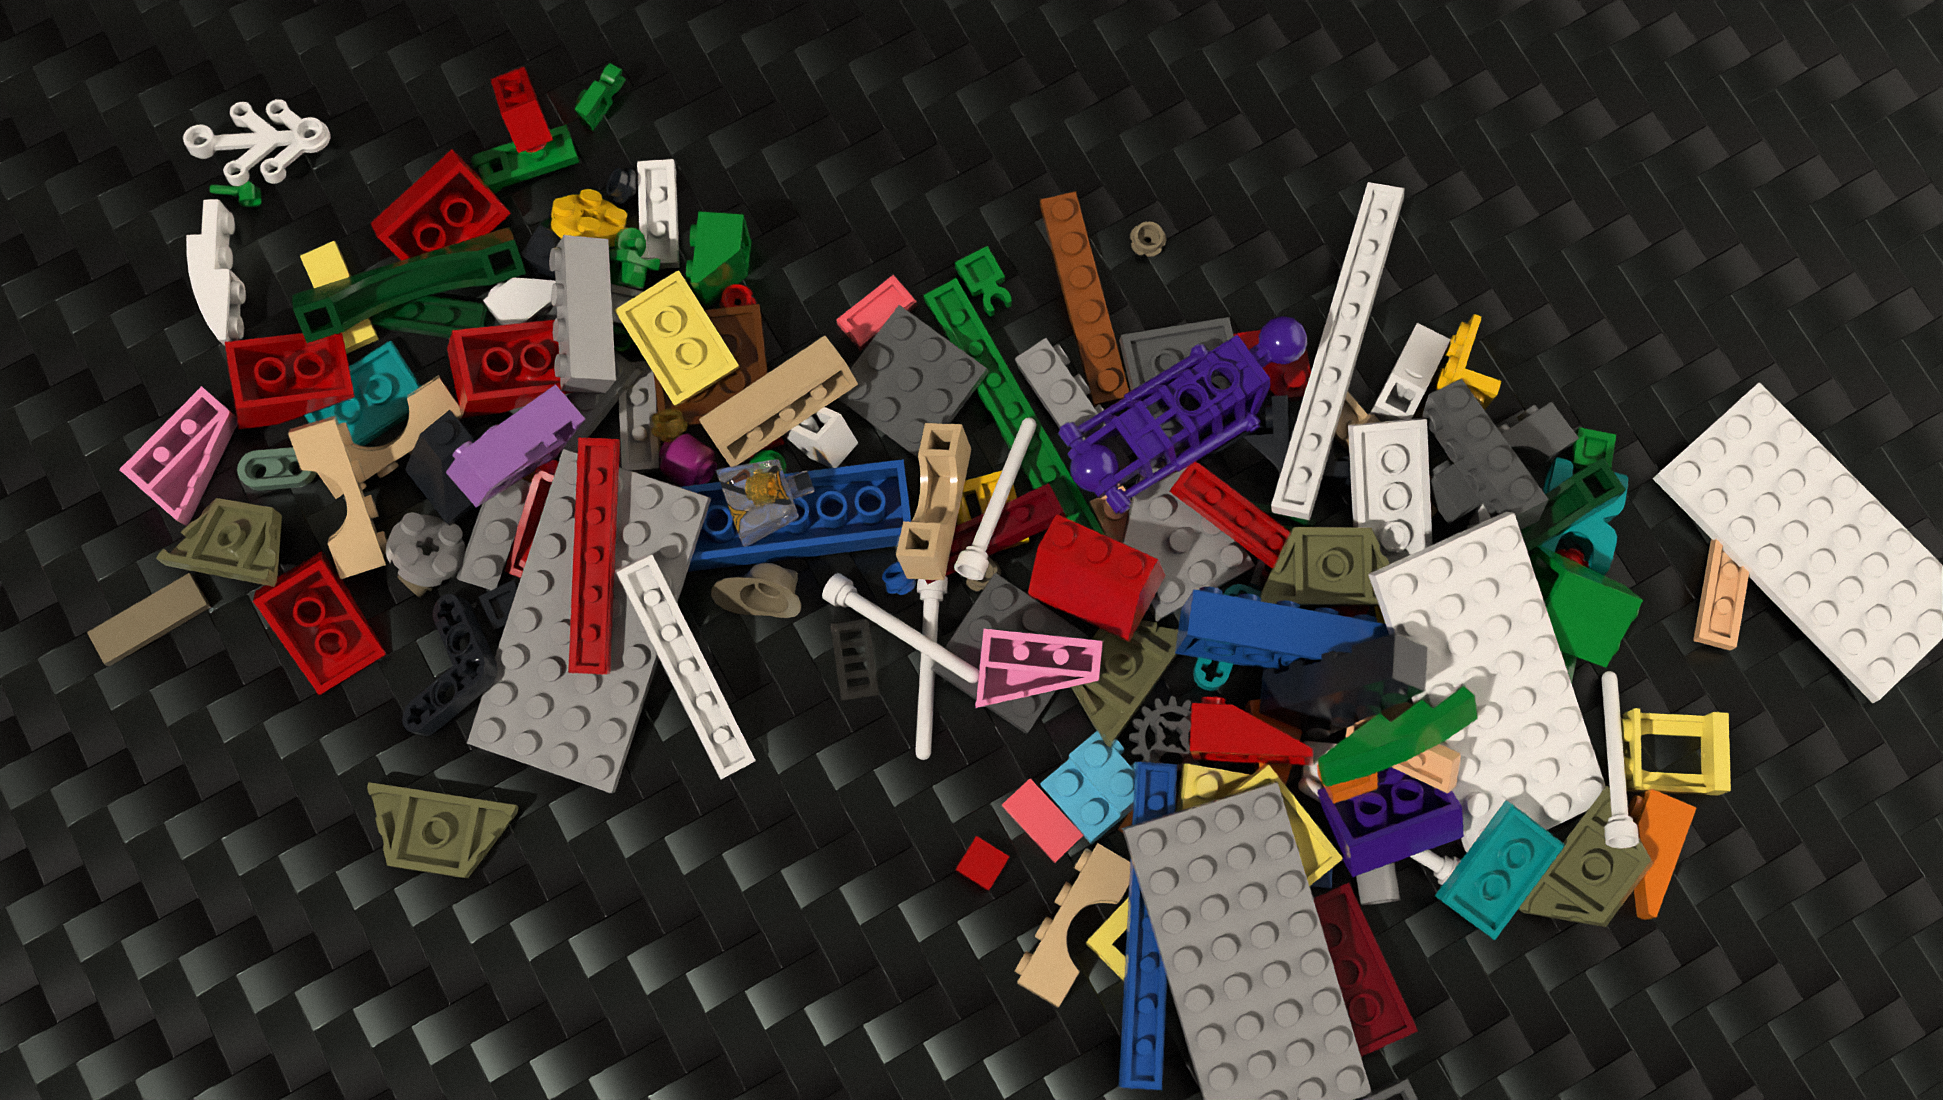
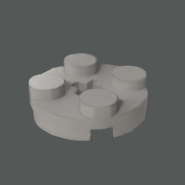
[386,512,466,587]

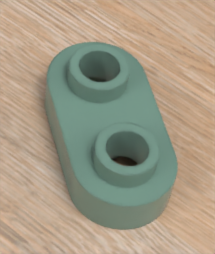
[237,447,317,491]

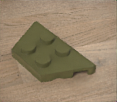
[156,498,282,587]
[1259,527,1390,607]
[1071,620,1178,748]
[367,782,519,879]
[1519,786,1654,927]

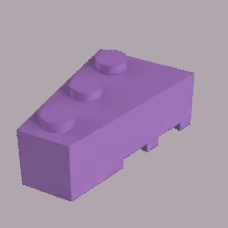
[446,385,586,507]

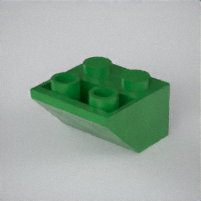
[686,211,751,308]

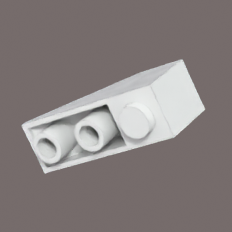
[1369,323,1450,422]

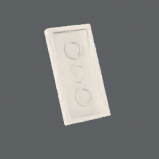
[1348,418,1432,564]

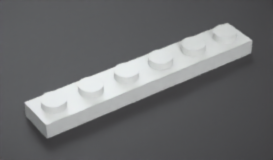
[615,553,755,779]

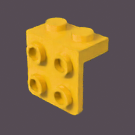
[1434,314,1501,410]

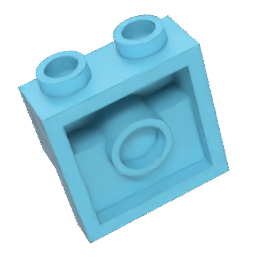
[1040,731,1136,845]

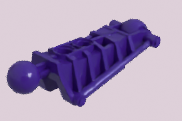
[1058,316,1307,514]

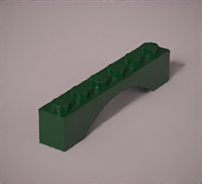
[292,227,526,343]
[1520,458,1626,553]

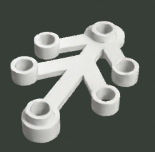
[183,99,330,186]

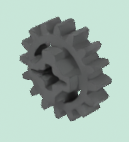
[1128,696,1201,777]

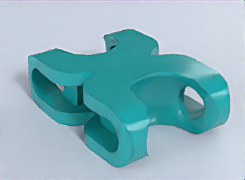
[1541,457,1628,575]

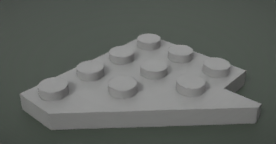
[1121,448,1255,622]

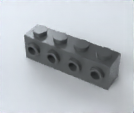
[1422,379,1549,530]

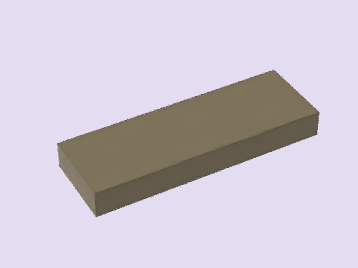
[87,573,211,667]

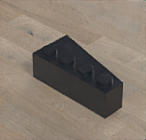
[1259,634,1427,738]

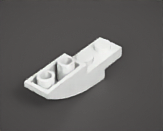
[187,199,246,346]

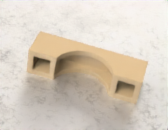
[317,375,462,499]
[288,415,387,579]
[896,423,972,580]
[1015,843,1130,1008]

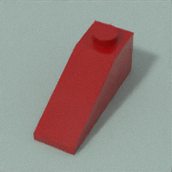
[491,67,553,153]

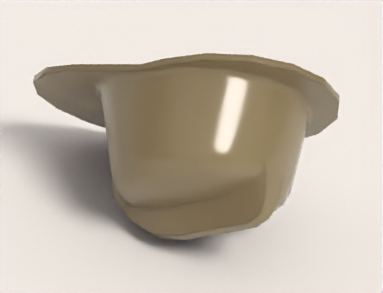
[711,563,802,618]

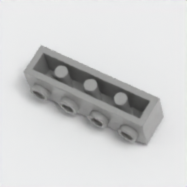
[549,235,616,394]
[1015,338,1133,472]

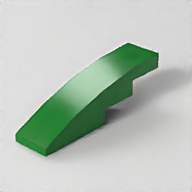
[1317,686,1478,787]

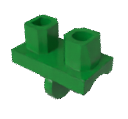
[609,227,661,288]

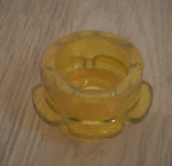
[651,409,688,442]
[745,469,777,507]

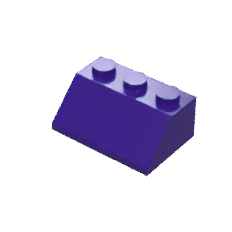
[1317,767,1464,877]

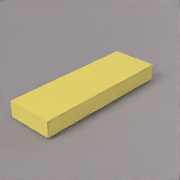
[300,241,379,354]

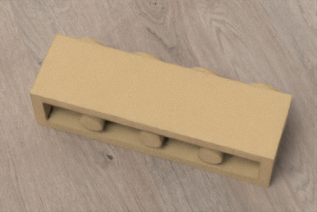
[699,336,858,469]

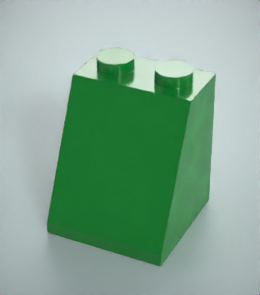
[1528,546,1643,668]

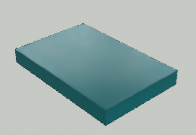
[304,341,421,446]
[1435,800,1565,940]

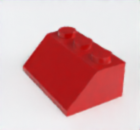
[371,149,511,261]
[1028,514,1166,642]

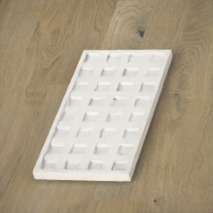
[1653,382,1943,703]
[1368,512,1606,853]

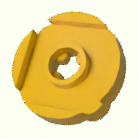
[551,189,627,247]

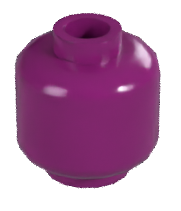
[659,434,717,487]

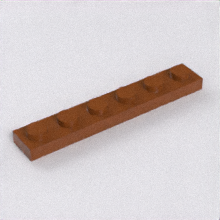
[1040,192,1129,407]

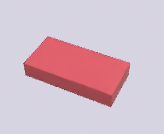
[836,275,917,351]
[1002,779,1084,863]

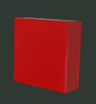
[956,836,1010,891]

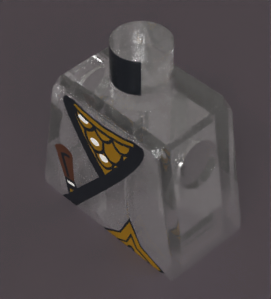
[716,459,815,547]

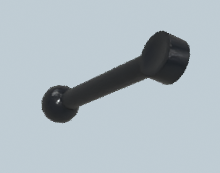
[1199,417,1266,465]

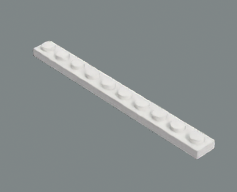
[1271,182,1404,520]

